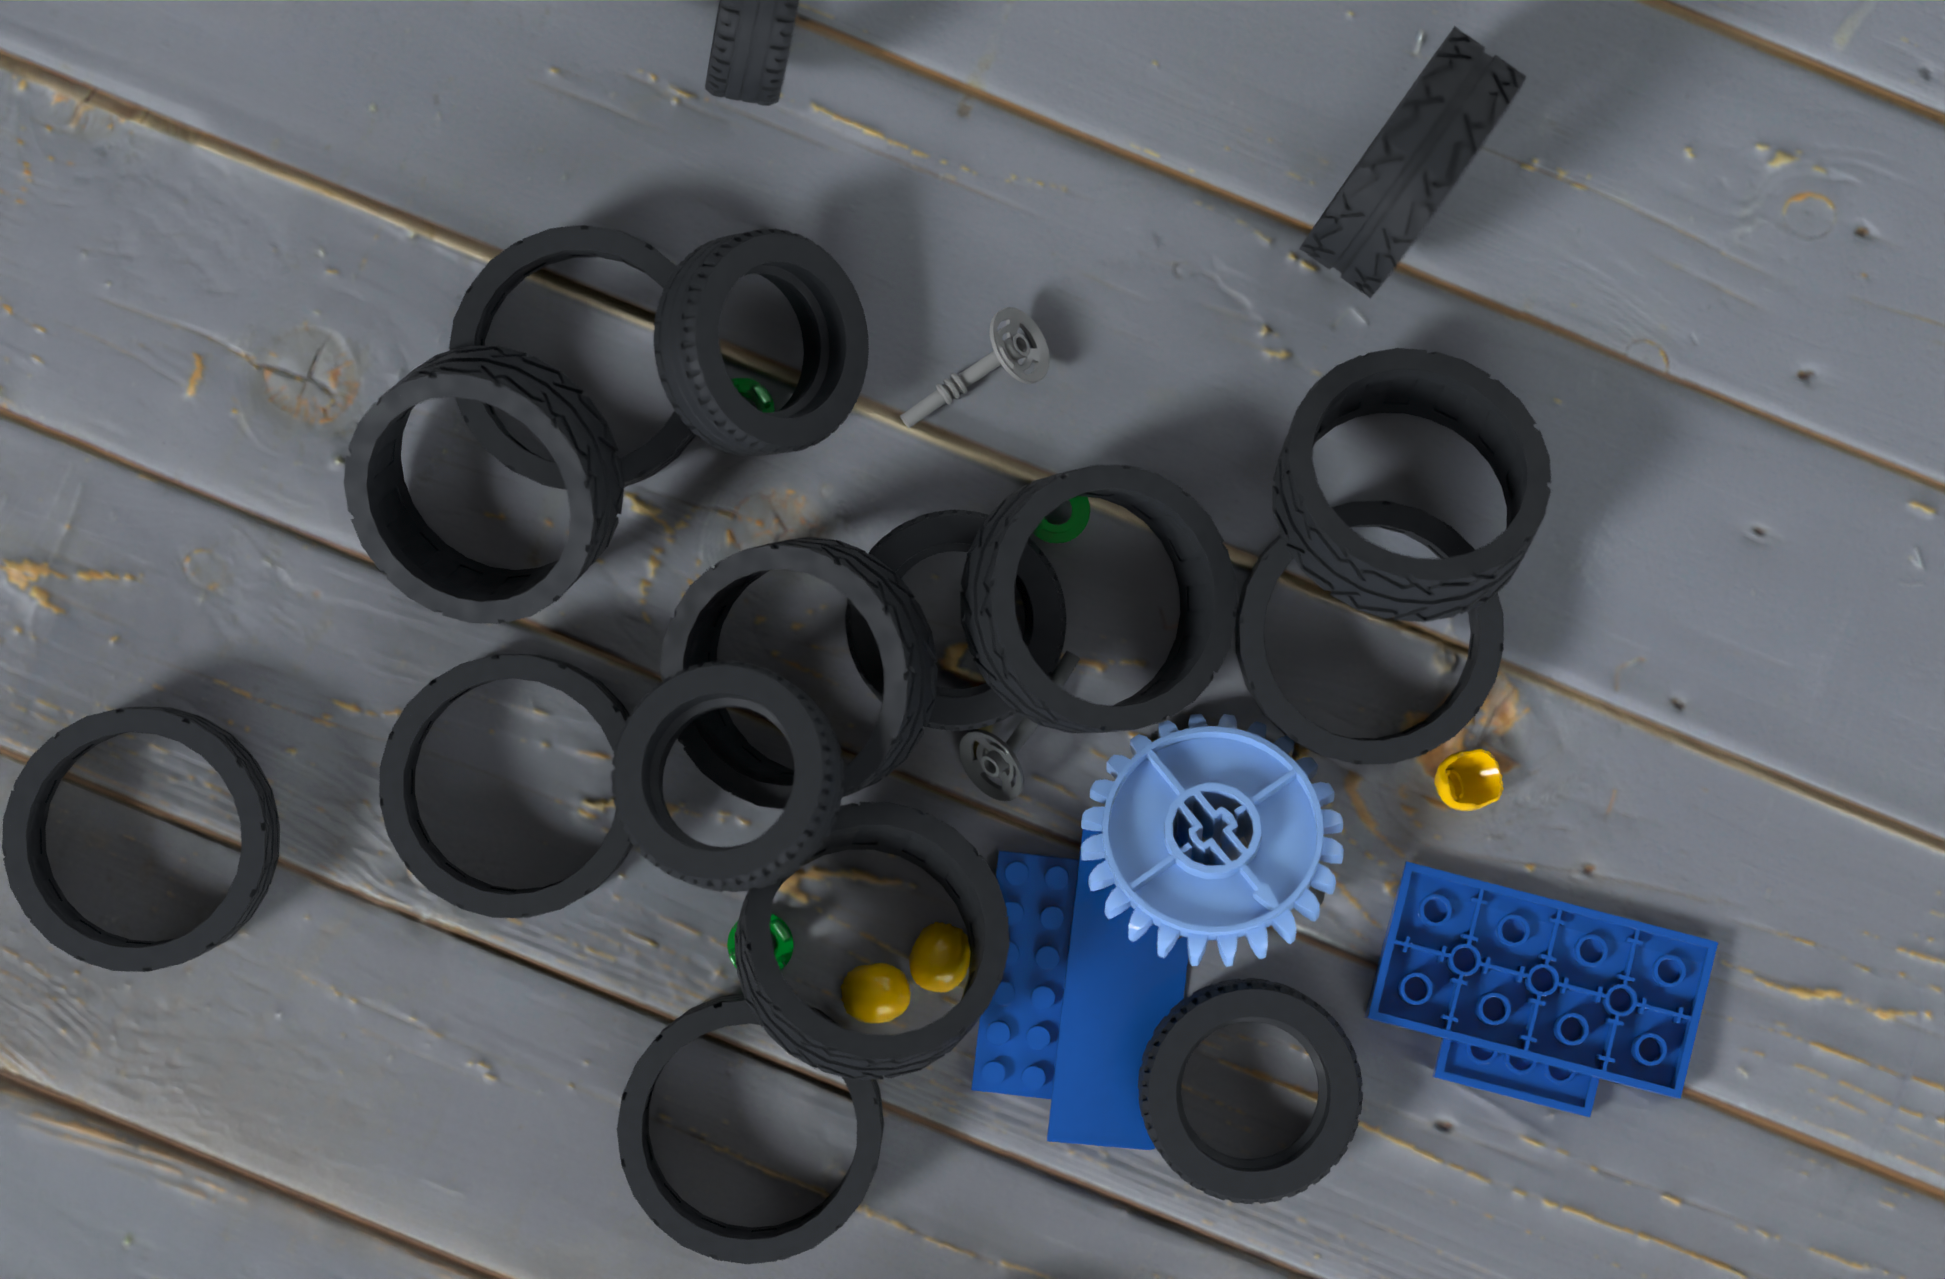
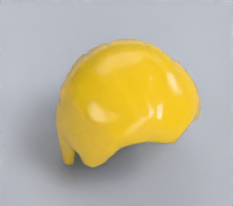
[1434,749,1504,811]
[909,922,970,992]
[841,963,911,1024]

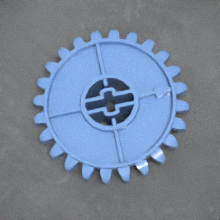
[1081,714,1344,967]

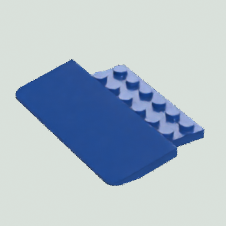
[971,829,1189,1150]

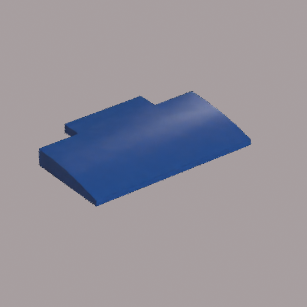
[1364,861,1718,1117]

